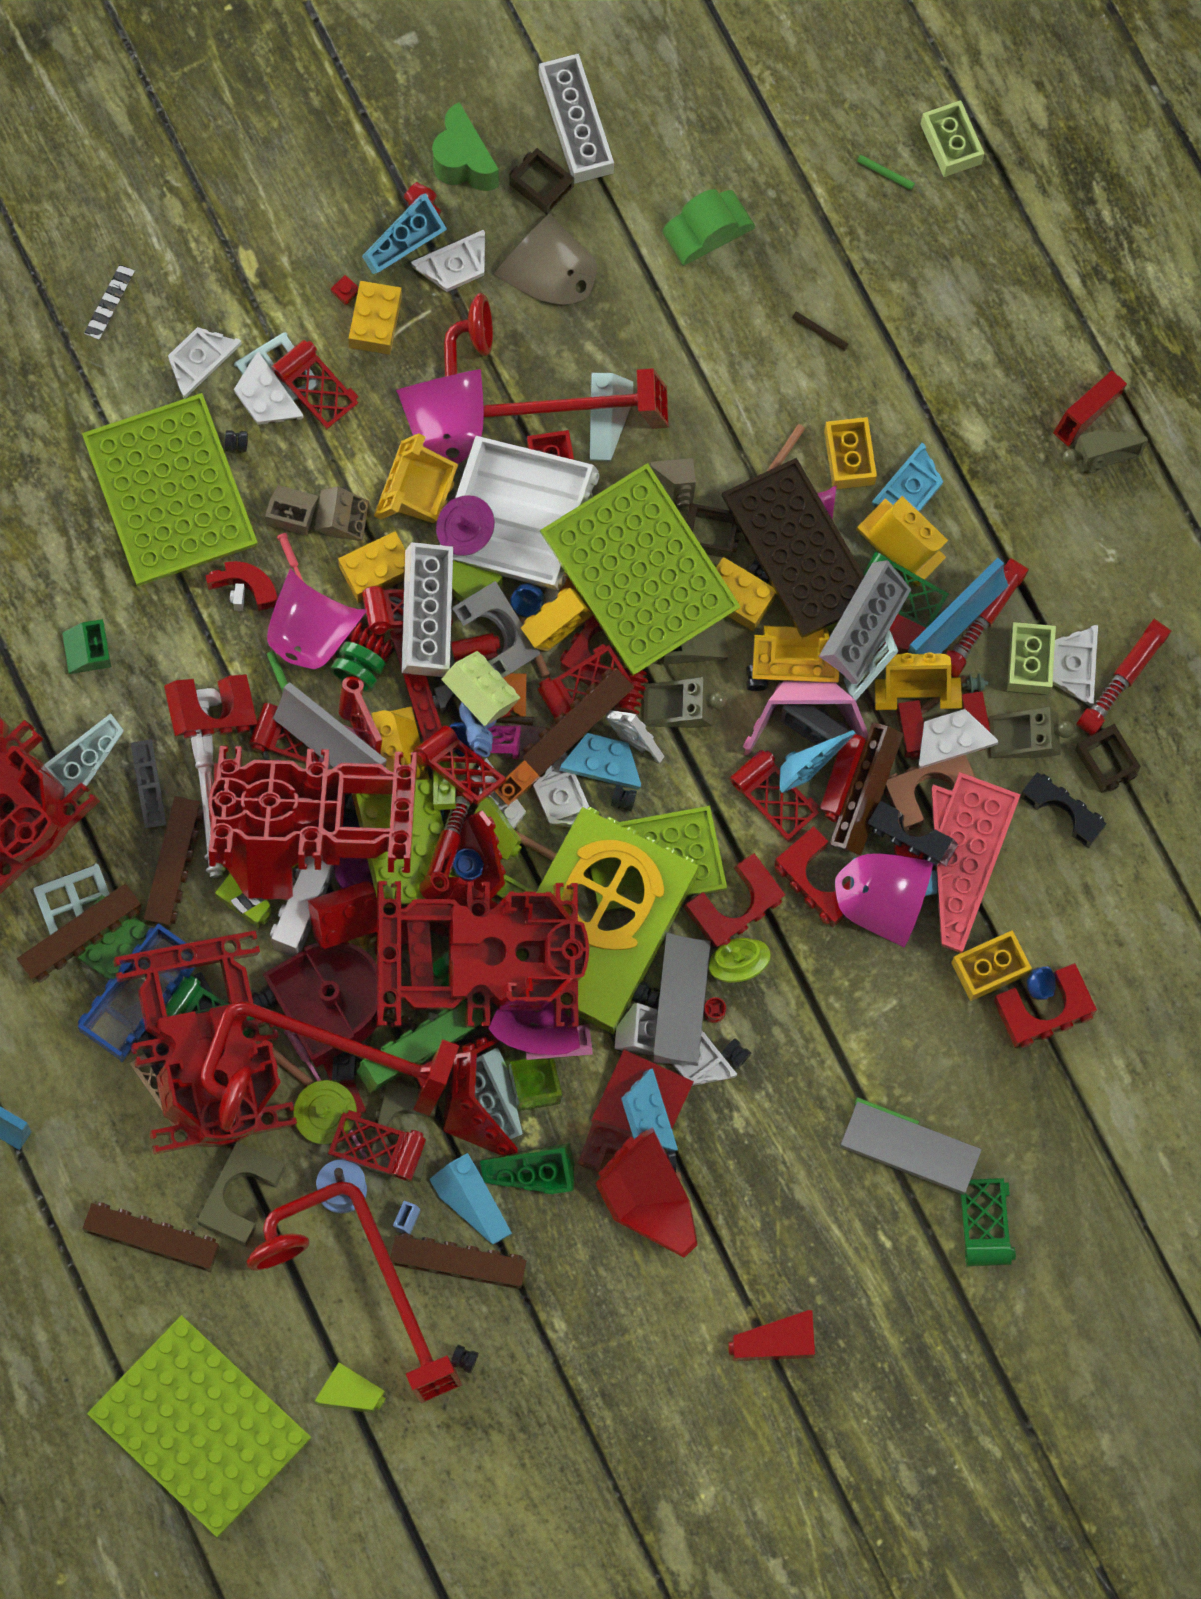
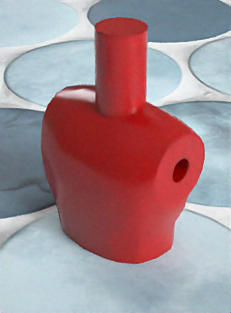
[404,182,441,215]

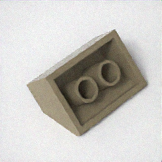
[650,458,696,508]

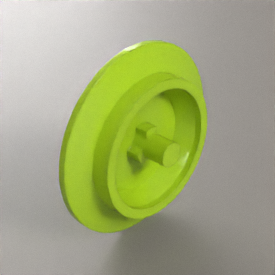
[708,938,771,983]
[294,1080,357,1144]

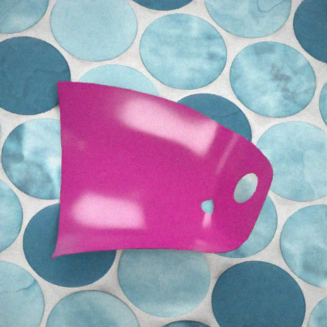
[396,369,484,464]
[267,568,366,669]
[835,854,933,948]
[488,1002,580,1055]

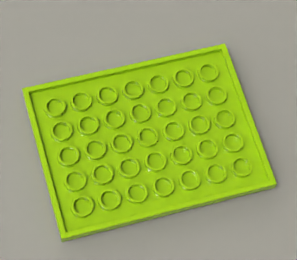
[82,393,258,587]
[539,463,741,676]
[87,1315,311,1538]

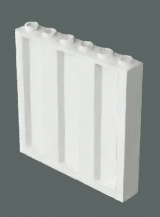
[440,436,599,591]

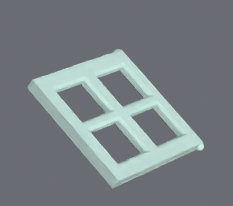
[234,332,320,401]
[844,630,898,701]
[33,863,109,935]

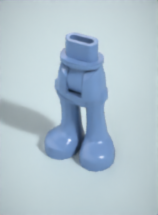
[459,702,497,757]

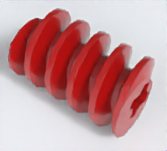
[347,622,395,663]
[615,668,648,715]

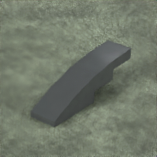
[131,739,167,828]

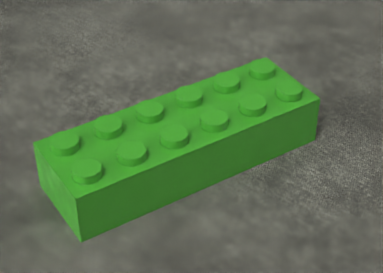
[357,997,483,1093]

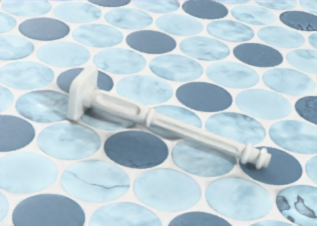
[191,688,226,878]

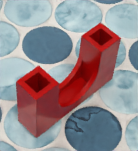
[559,615,607,686]
[164,674,257,739]
[896,691,990,760]
[774,826,850,927]
[682,853,785,948]
[407,922,434,986]
[993,963,1097,1048]

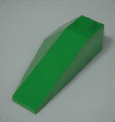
[480,1143,575,1194]

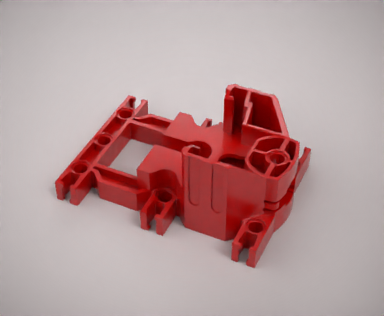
[0,717,100,894]
[208,746,417,900]
[377,881,589,1028]
[113,930,297,1155]

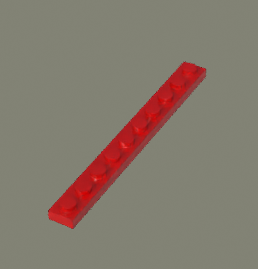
[390,628,469,822]

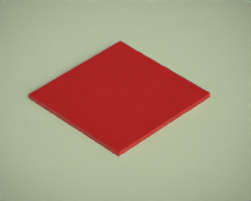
[591,1050,694,1138]

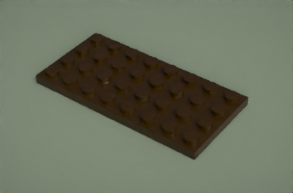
[721,458,864,638]

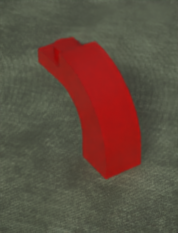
[205,561,278,611]

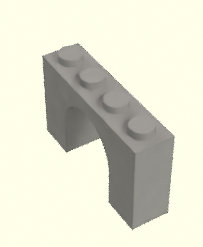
[452,581,541,678]

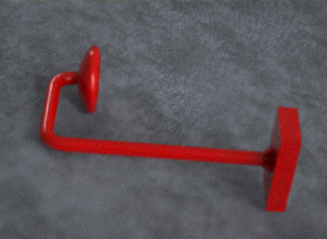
[444,293,669,429]
[201,1001,459,1130]
[246,1181,463,1404]

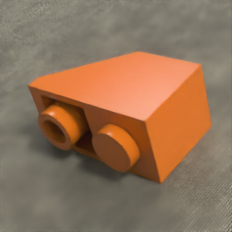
[495,760,540,806]

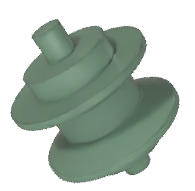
[962,673,988,693]

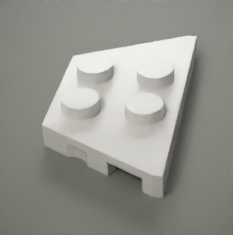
[411,230,485,292]
[168,327,242,399]
[234,352,304,425]
[1053,625,1098,706]
[918,709,998,769]
[605,710,665,763]
[533,752,589,827]
[672,1031,737,1086]

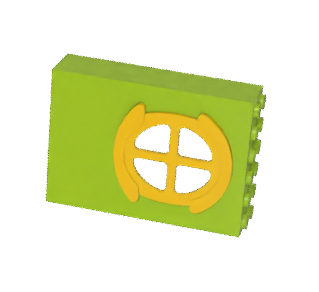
[516,807,699,1035]

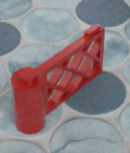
[271,340,359,430]
[362,586,453,635]
[451,633,514,719]
[537,644,632,719]
[338,676,383,754]
[249,703,319,764]
[413,726,506,805]
[729,750,819,842]
[328,1110,426,1182]

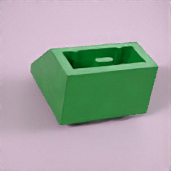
[62,619,112,674]

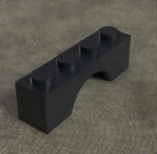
[1020,772,1107,849]
[868,801,958,867]

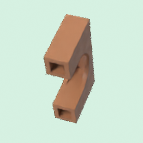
[884,755,975,832]

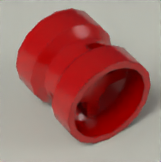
[704,997,726,1023]

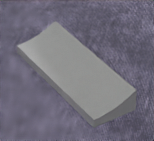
[819,560,911,684]
[273,682,386,768]
[653,933,711,1066]
[840,1101,982,1195]

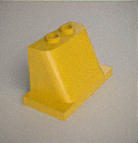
[374,433,459,523]
[856,496,948,588]
[752,625,839,682]
[875,652,962,710]
[371,706,429,780]

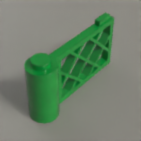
[863,552,949,628]
[165,976,255,1038]
[960,1178,1016,1267]

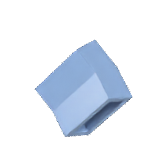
[393,1201,420,1234]

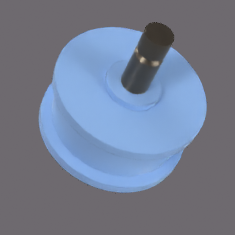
[316,1160,367,1213]

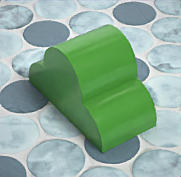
[432,102,499,191]
[663,189,755,266]

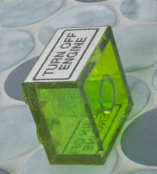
[508,1058,563,1111]

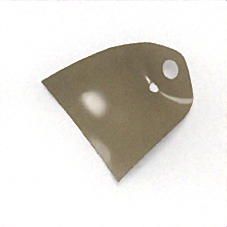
[494,213,597,305]

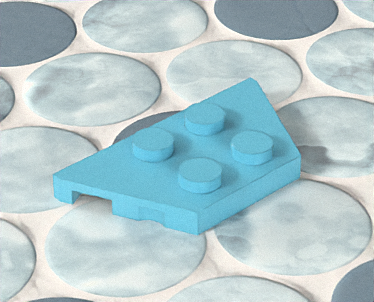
[872,443,943,512]
[559,733,641,790]
[621,1069,678,1152]

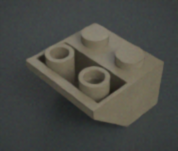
[265,485,319,536]
[315,486,369,541]

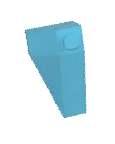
[780,730,856,793]
[429,1153,512,1245]

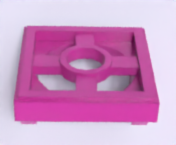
[474,726,521,759]

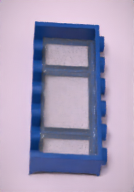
[78,923,196,1062]

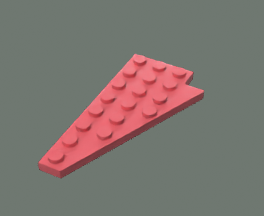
[931,772,1021,953]

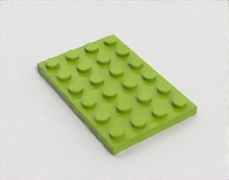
[352,779,456,908]
[590,806,727,913]

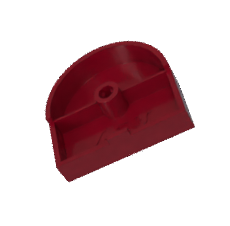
[263,942,387,1067]

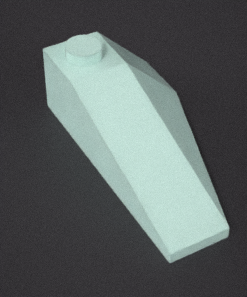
[590,373,633,461]
[44,714,124,797]
[475,1047,523,1139]

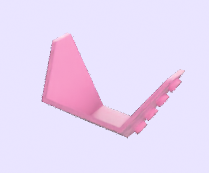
[743,680,868,756]

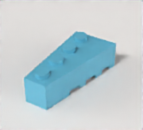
[362,193,447,274]

